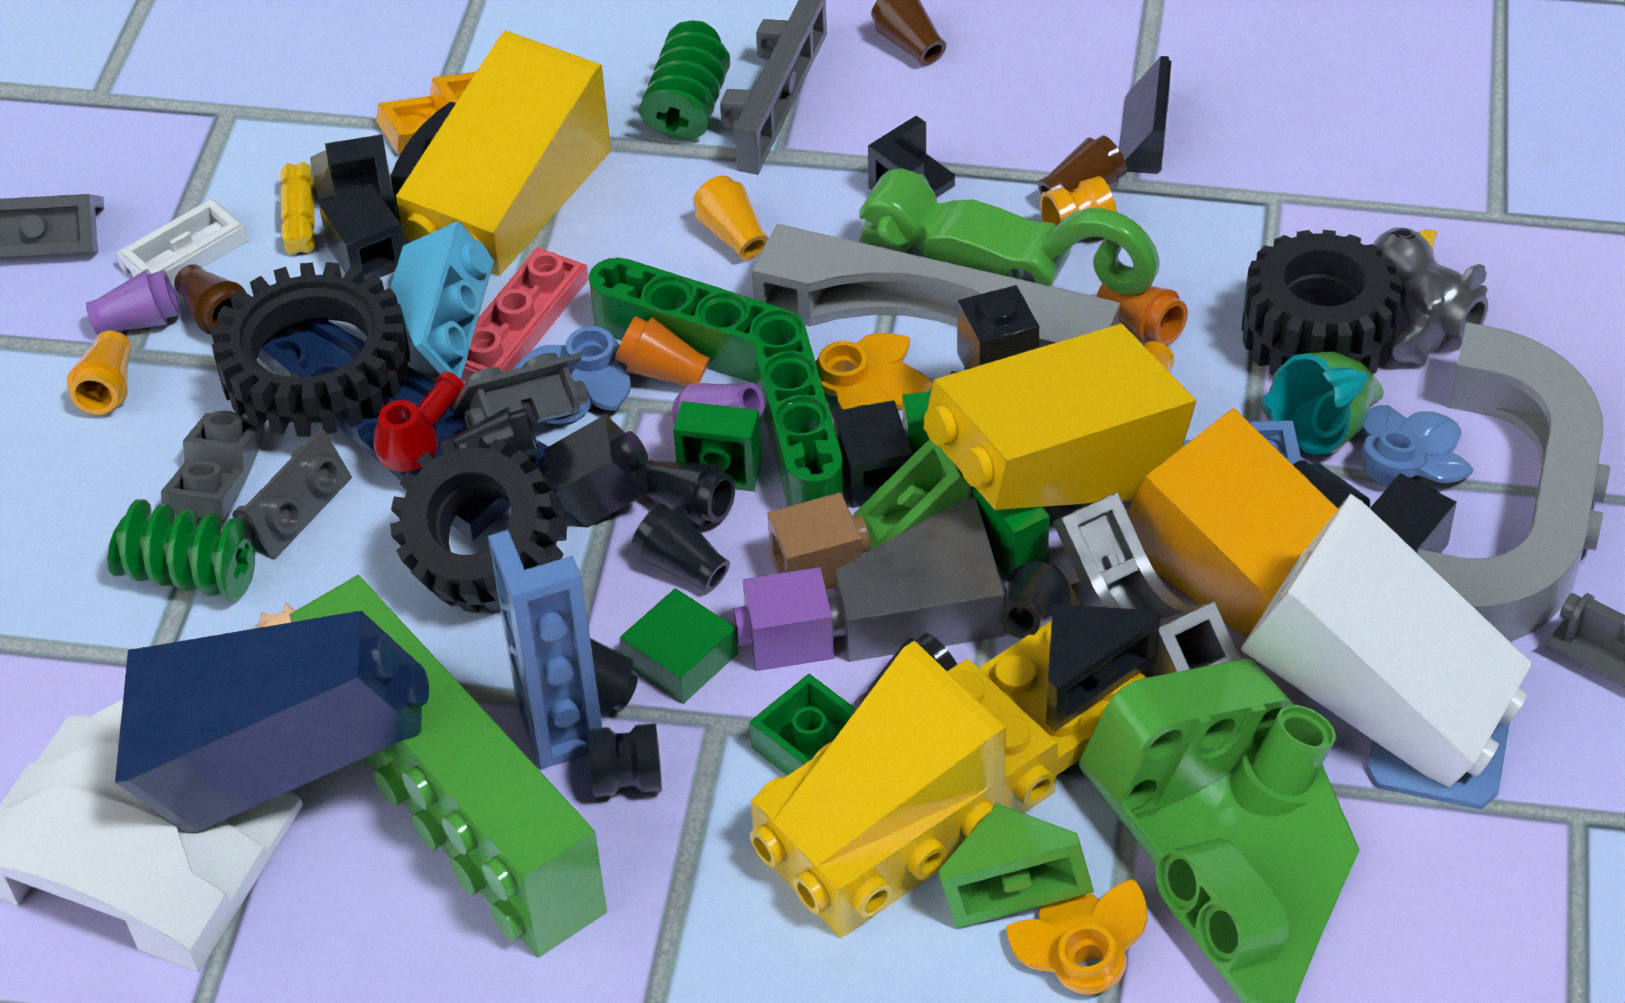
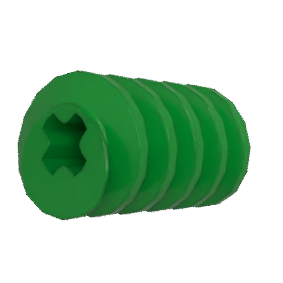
[638,20,731,141]
[107,498,255,601]

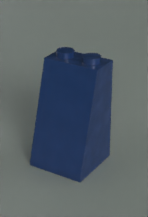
[115,610,429,833]

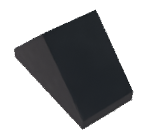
[1046,604,1160,732]

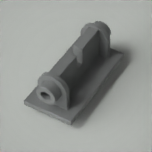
[452,353,588,428]
[232,429,352,559]
[1545,593,1625,687]

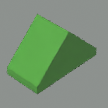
[854,439,969,550]
[938,803,1094,928]

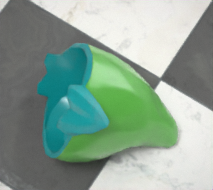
[1261,352,1384,455]

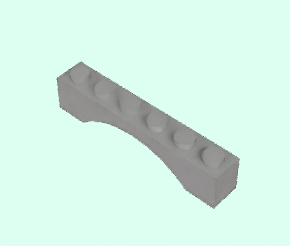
[752,224,1120,348]

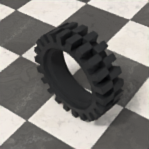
[211,262,411,437]

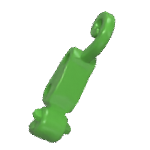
[858,168,1160,295]

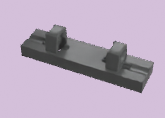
[720,0,827,175]

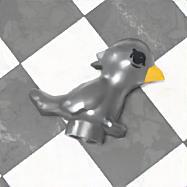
[1373,227,1488,366]

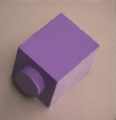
[733,567,834,671]

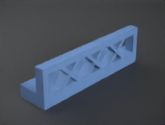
[488,530,602,770]

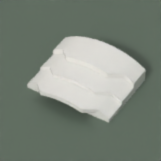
[0,699,303,972]

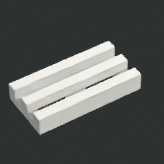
[116,198,249,285]

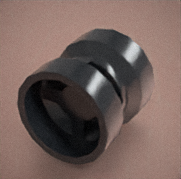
[588,723,662,797]

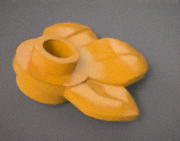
[815,333,933,410]
[1006,879,1148,994]

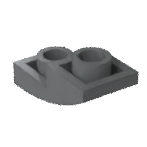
[161,411,265,521]

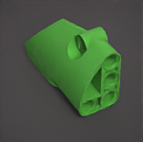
[1079,659,1360,1003]

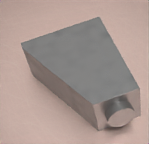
[828,497,1005,662]

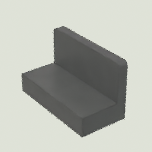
[0,194,104,258]

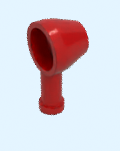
[374,371,464,472]

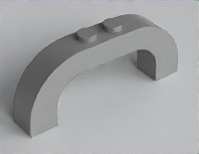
[1418,322,1610,642]

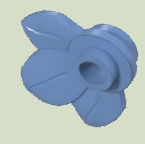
[514,326,631,424]
[1360,405,1474,485]

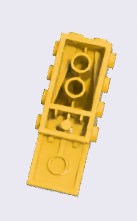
[750,620,1146,939]

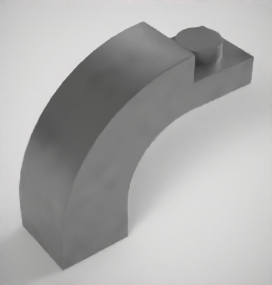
[1053,492,1241,678]

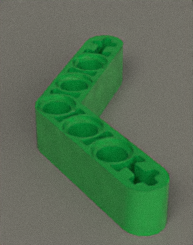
[589,257,843,507]

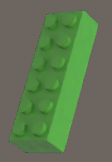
[289,574,607,958]

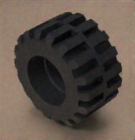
[1241,229,1402,376]
[390,436,567,613]

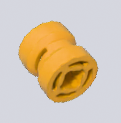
[1040,176,1117,237]

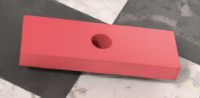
[461,247,589,382]

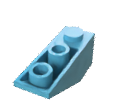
[391,221,494,379]

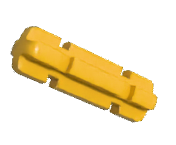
[280,161,315,255]

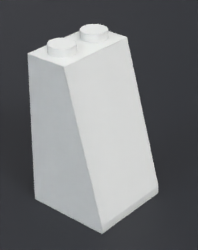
[1240,494,1533,787]

